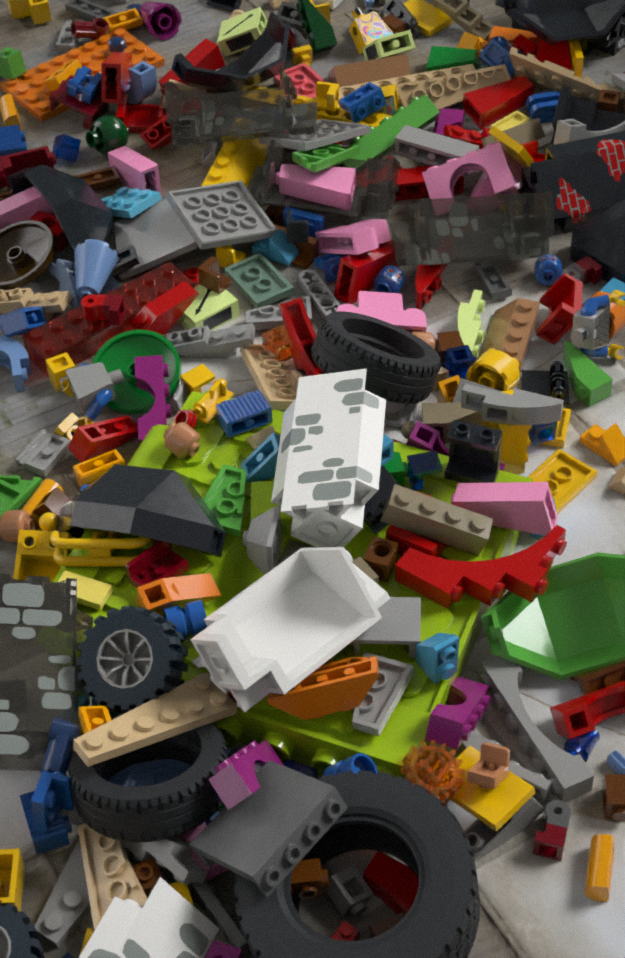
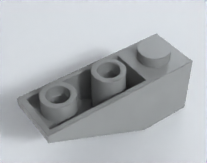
[464,796,545,862]

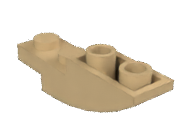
[0,288,73,320]

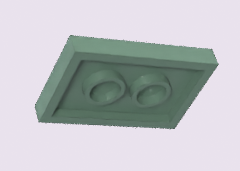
[224,253,294,308]

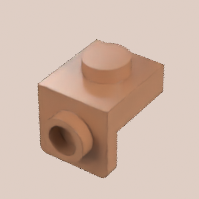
[468,742,510,789]

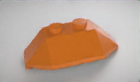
[267,656,378,720]

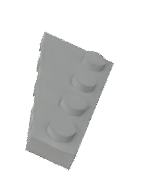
[34,839,132,949]

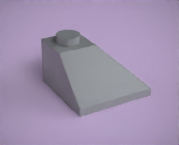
[243,506,283,575]

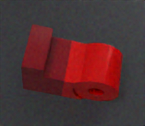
[81,294,126,326]

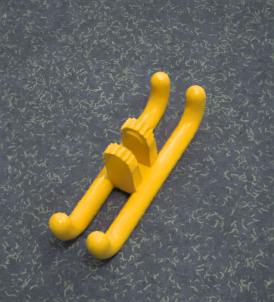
[50,530,151,567]

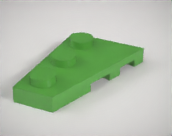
[203,464,247,537]

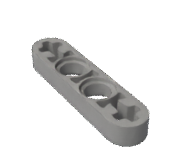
[299,269,340,319]

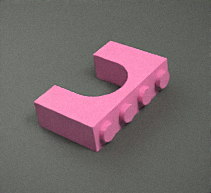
[422,142,518,222]

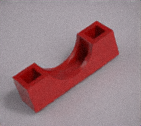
[550,680,625,739]

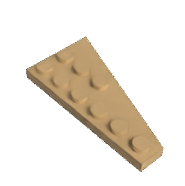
[509,47,625,107]
[240,344,304,412]

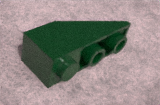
[296,0,337,54]

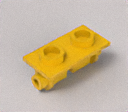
[192,378,234,424]

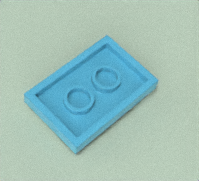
[101,187,162,218]

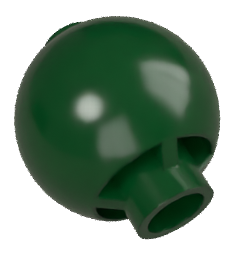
[86,115,129,155]

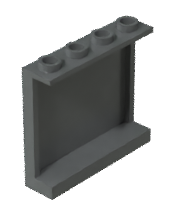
[189,760,348,897]

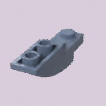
[47,259,83,313]

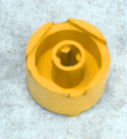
[466,348,520,391]

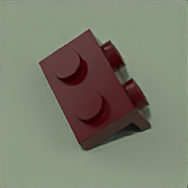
[125,541,190,588]

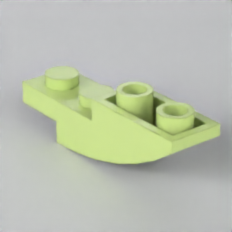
[457,289,485,367]

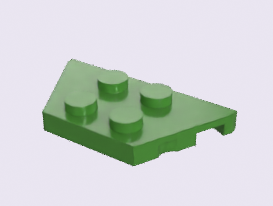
[292,144,360,173]
[0,474,42,517]

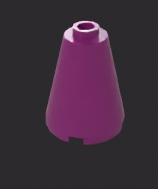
[139,2,182,40]

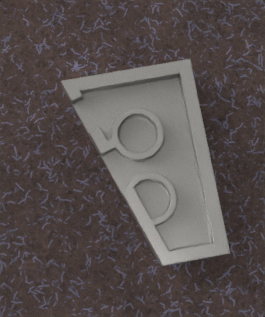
[246,295,313,331]
[352,652,415,736]

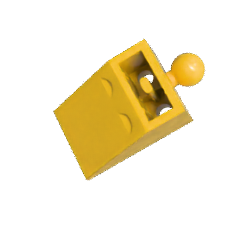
[13,512,74,607]

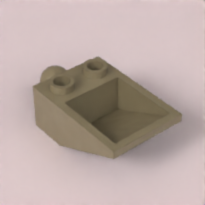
[401,402,483,449]

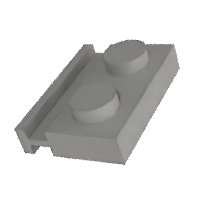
[384,401,419,429]
[16,429,71,477]

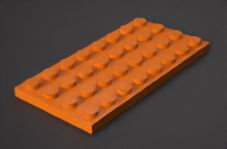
[0,29,165,122]

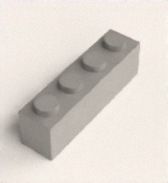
[395,125,479,176]

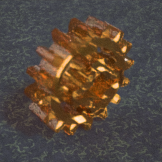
[400,740,465,803]

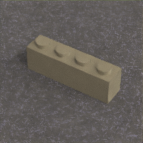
[380,484,493,555]

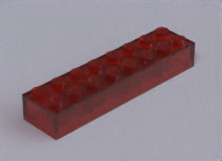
[22,261,195,378]

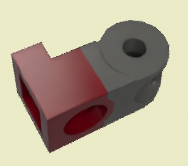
[532,800,571,861]

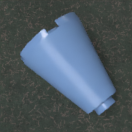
[74,239,118,299]

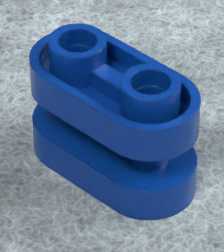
[66,66,102,104]
[525,91,560,123]

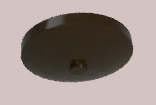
[0,220,56,290]

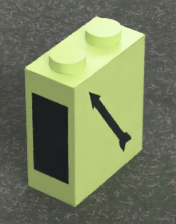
[217,7,268,56]
[362,30,416,61]
[176,284,239,331]

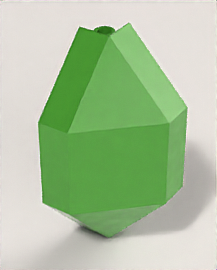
[481,552,625,680]

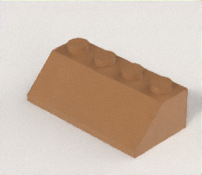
[328,54,411,87]
[479,298,540,380]

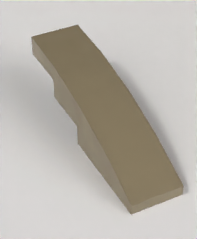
[432,0,494,41]
[481,118,545,148]

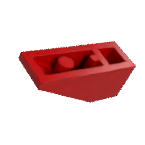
[131,281,199,336]
[68,415,138,463]

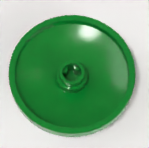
[92,330,182,414]

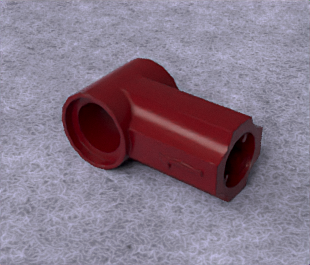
[71,18,109,41]

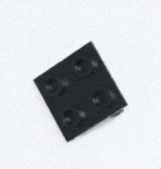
[522,361,570,405]
[363,465,406,535]

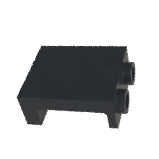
[444,420,503,483]

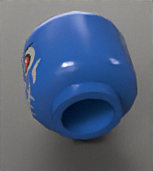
[534,254,562,286]
[374,265,406,293]

